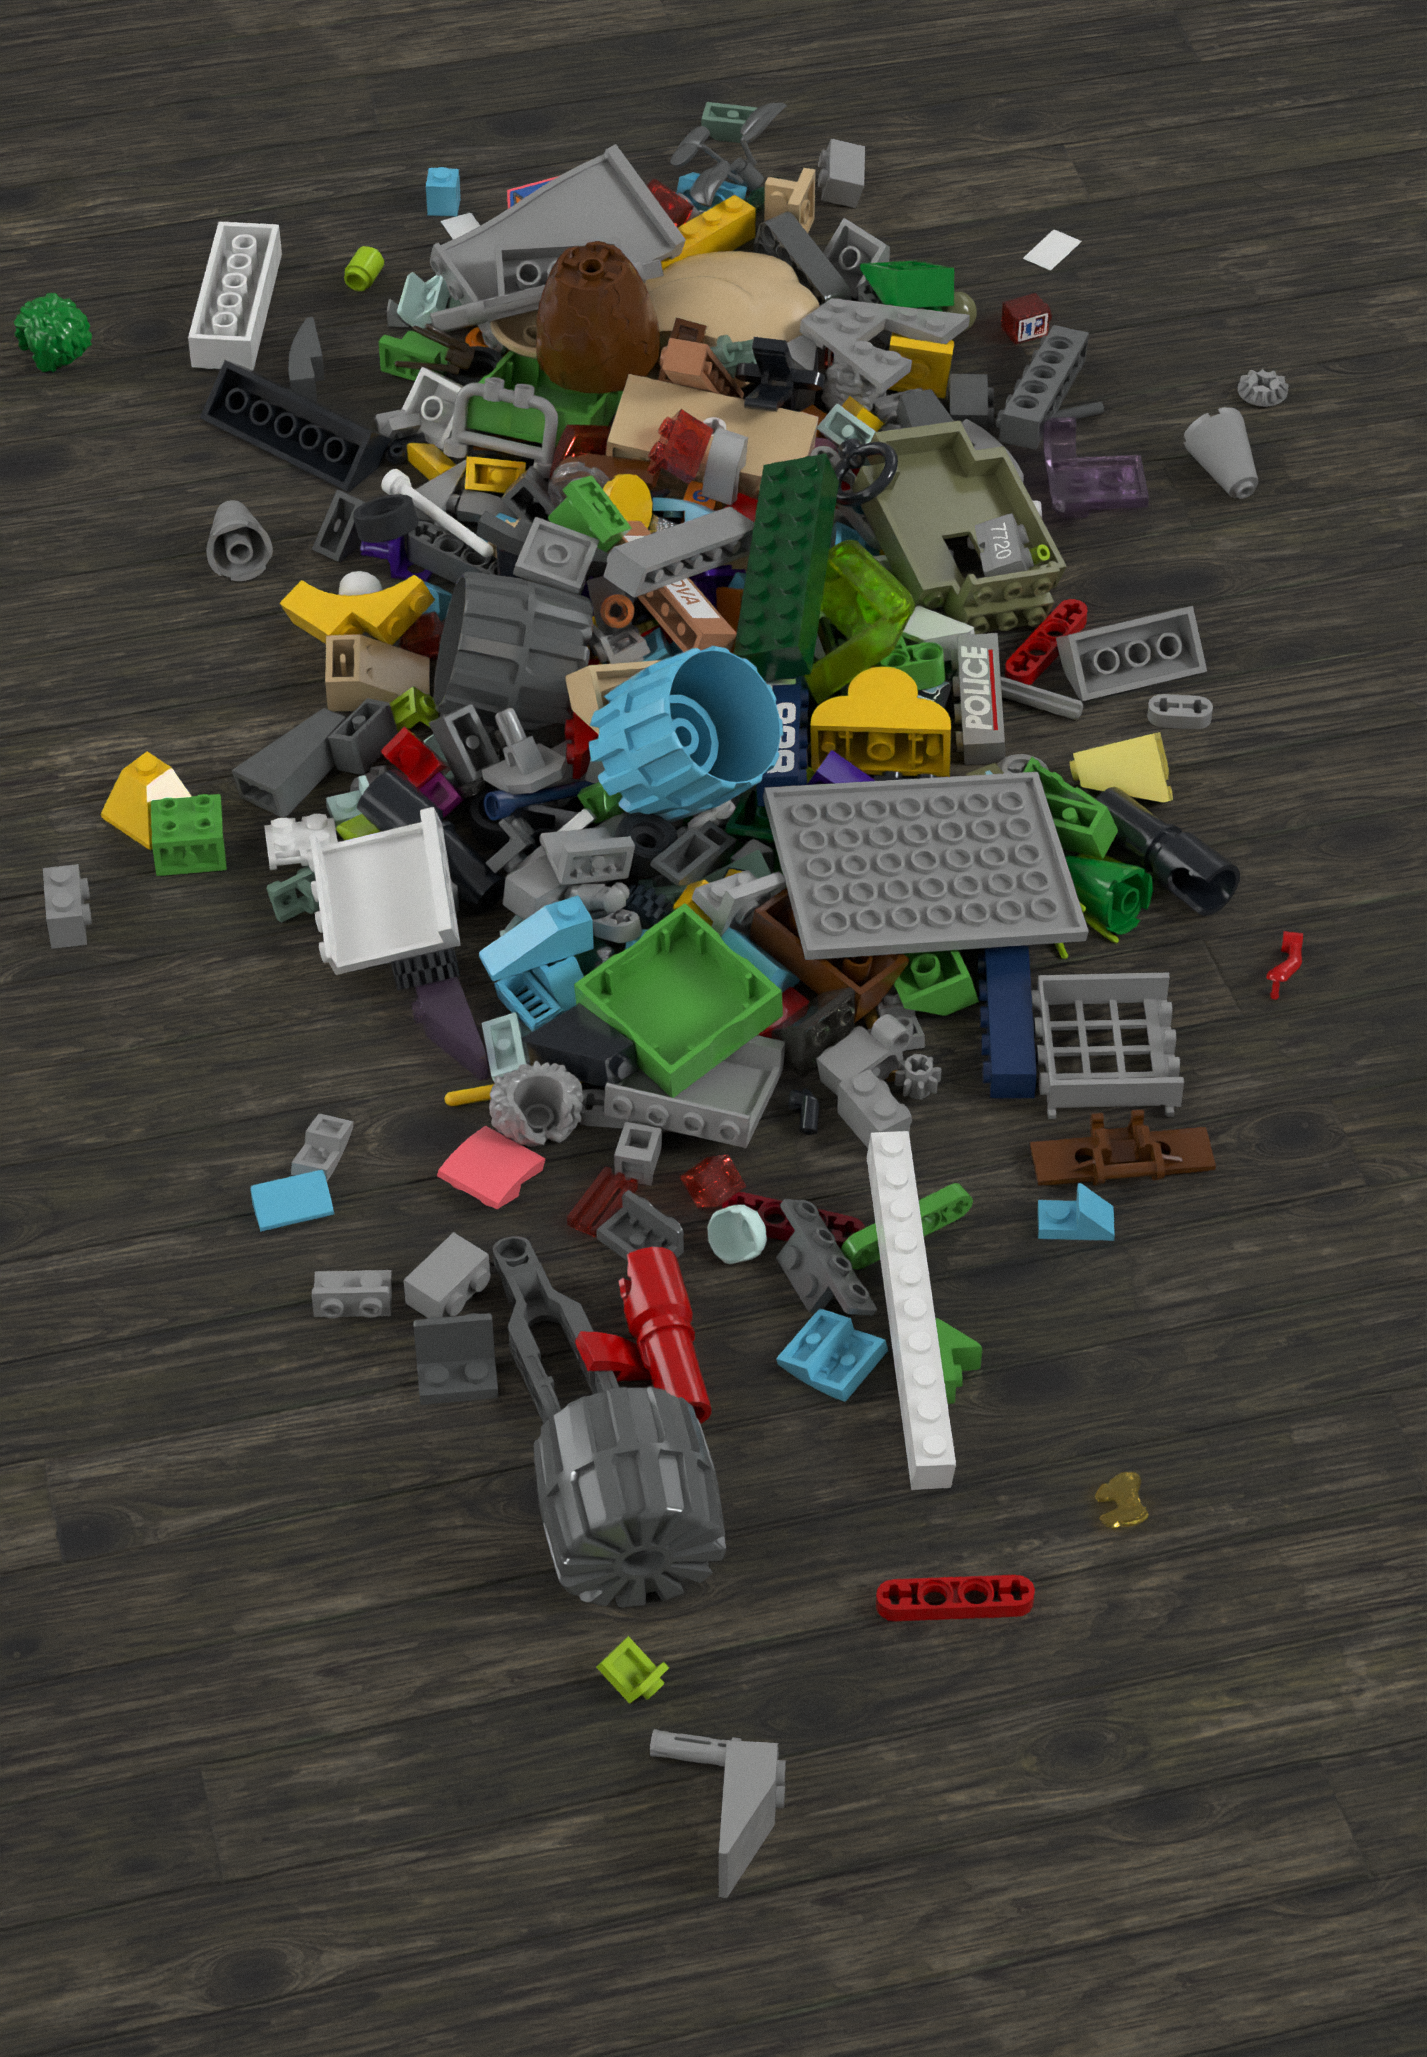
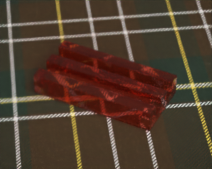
[567,1166,638,1238]

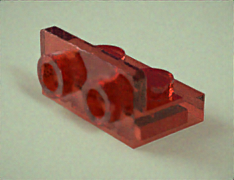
[647,409,714,484]

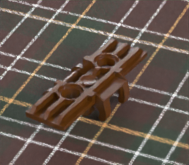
[1029,1109,1216,1186]

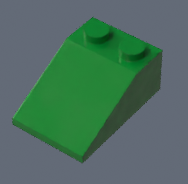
[860,260,954,311]

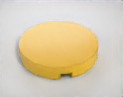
[603,474,653,529]

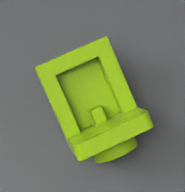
[596,1636,669,1704]

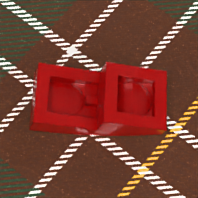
[575,1331,651,1381]

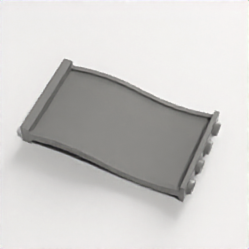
[430,144,686,355]

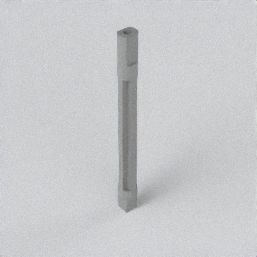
[430,259,664,332]

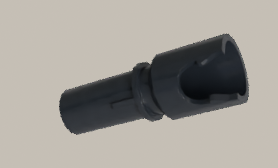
[357,769,506,914]
[1096,787,1240,916]

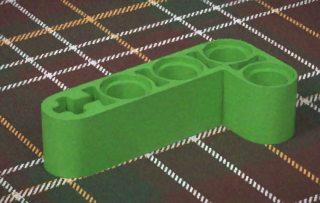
[858,589,945,690]

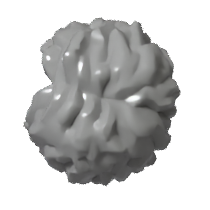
[821,360,886,412]
[489,1061,584,1147]

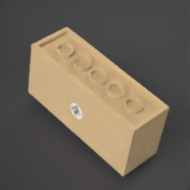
[606,374,819,509]

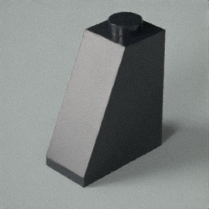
[522,1003,638,1087]

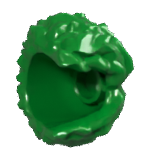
[14,293,92,372]

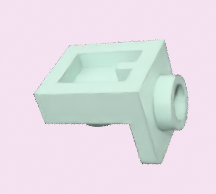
[326,775,369,828]

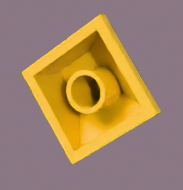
[101,752,191,850]

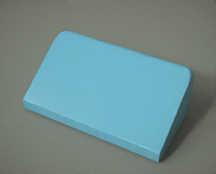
[250,1170,334,1232]

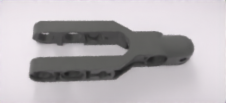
[492,1236,619,1424]

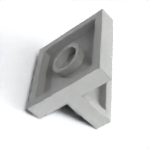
[513,517,599,595]
[691,870,786,937]

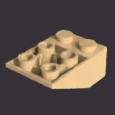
[325,634,430,712]

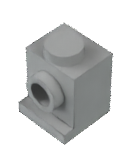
[614,1122,662,1186]

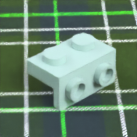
[397,272,451,329]

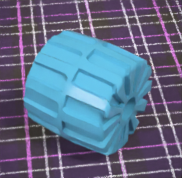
[589,646,783,823]

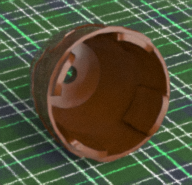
[536,241,660,394]

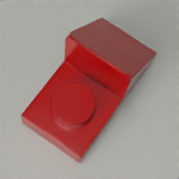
[381,726,451,789]

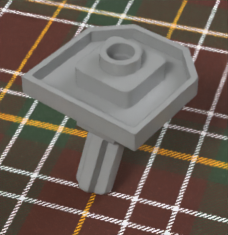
[481,708,568,795]

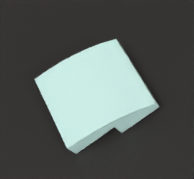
[482,1012,544,1081]

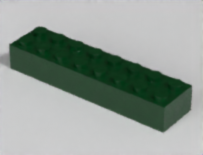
[733,453,839,682]

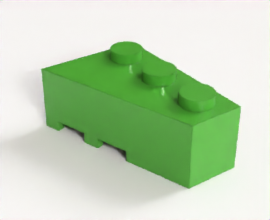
[1023,757,1118,859]

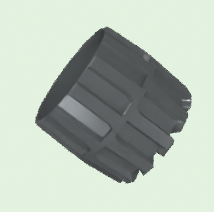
[434,572,593,736]
[534,1387,726,1607]

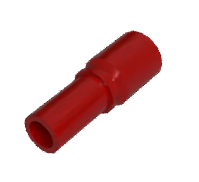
[618,1247,712,1424]

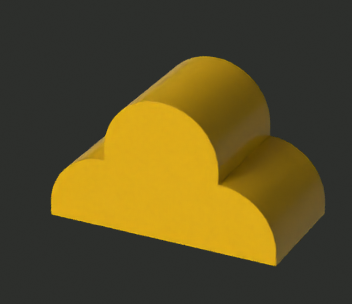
[811,667,951,777]

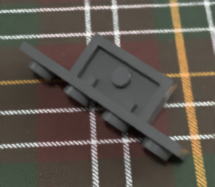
[776,1199,877,1316]

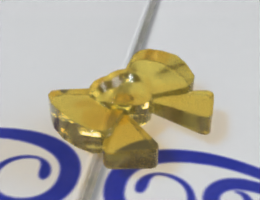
[1095,1472,1149,1530]

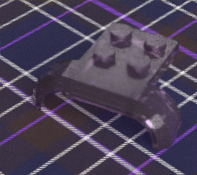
[1043,417,1149,519]

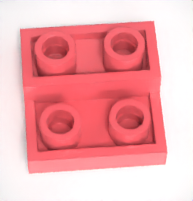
[437,1126,545,1209]

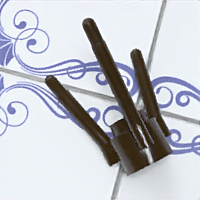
[394,324,475,375]

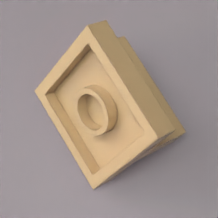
[764,168,815,233]

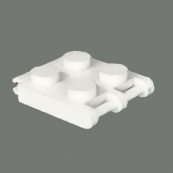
[264,814,338,870]

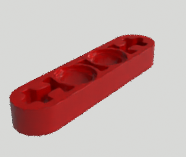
[1005,599,1088,685]
[876,1575,1035,1621]

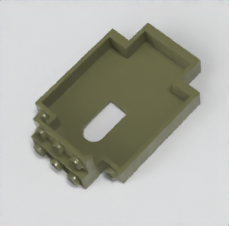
[852,421,1067,634]

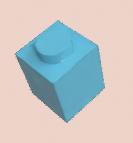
[426,167,460,217]

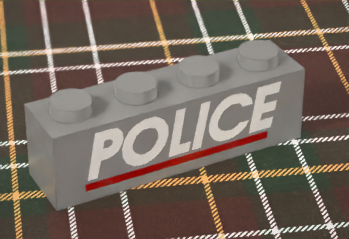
[951,633,1005,765]

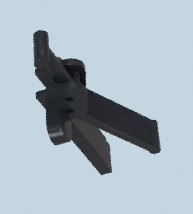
[735,337,825,412]

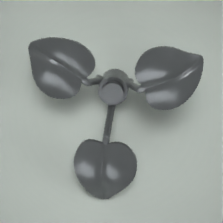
[670,103,788,207]

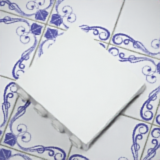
[307,807,460,975]

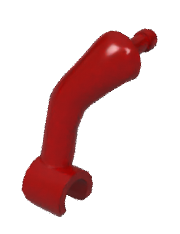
[1266,931,1303,999]

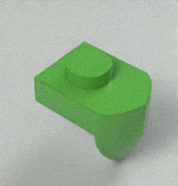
[577,782,625,824]

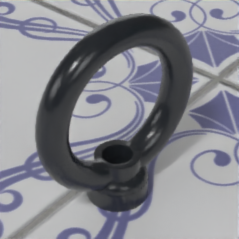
[833,438,898,507]

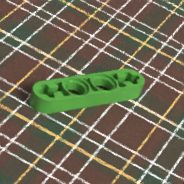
[841,1183,973,1269]

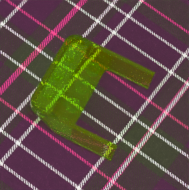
[803,540,915,703]

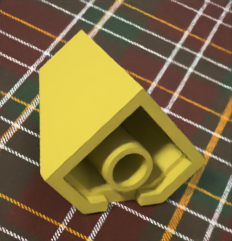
[1070,732,1173,803]

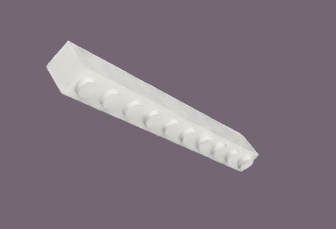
[867,1131,956,1490]

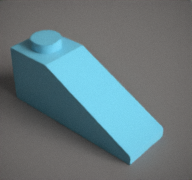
[479,895,594,981]

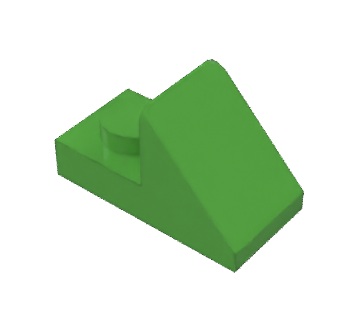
[935,1318,982,1404]

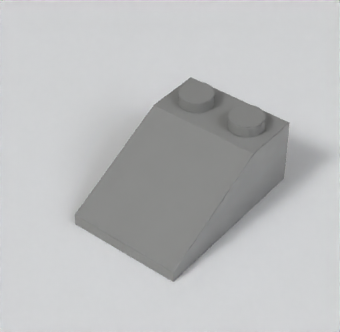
[719,1740,786,1898]

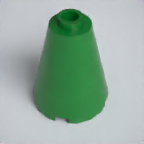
[1065,856,1153,935]

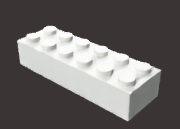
[188,222,282,370]

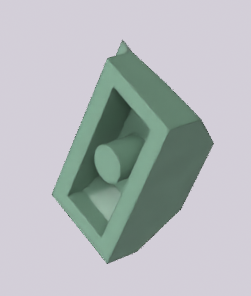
[701,102,757,143]

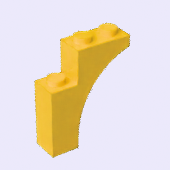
[279,575,435,645]

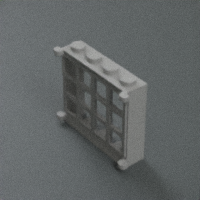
[1031,972,1184,1119]

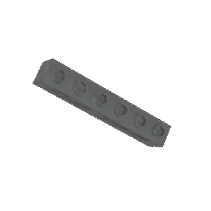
[996,325,1089,450]

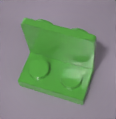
[379,331,448,381]
[548,475,632,553]
[151,794,227,876]

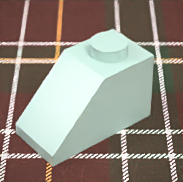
[817,404,876,466]

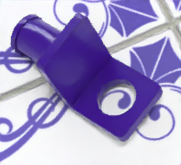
[360,536,433,582]

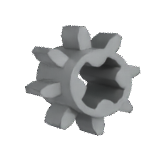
[895,1054,941,1100]

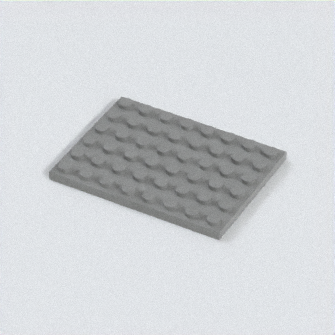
[763,772,1089,960]

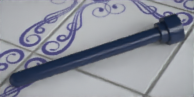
[484,780,595,820]

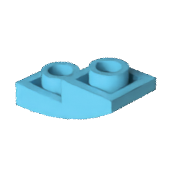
[653,497,716,522]

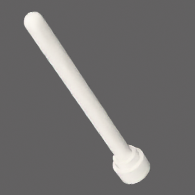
[381,469,493,557]

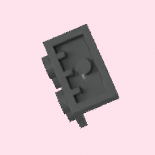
[413,1313,498,1405]

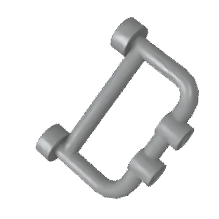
[443,377,560,478]

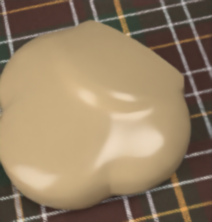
[644,251,820,389]

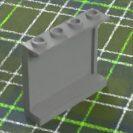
[604,1035,785,1148]

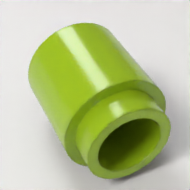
[344,246,384,291]

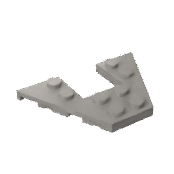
[800,298,970,395]

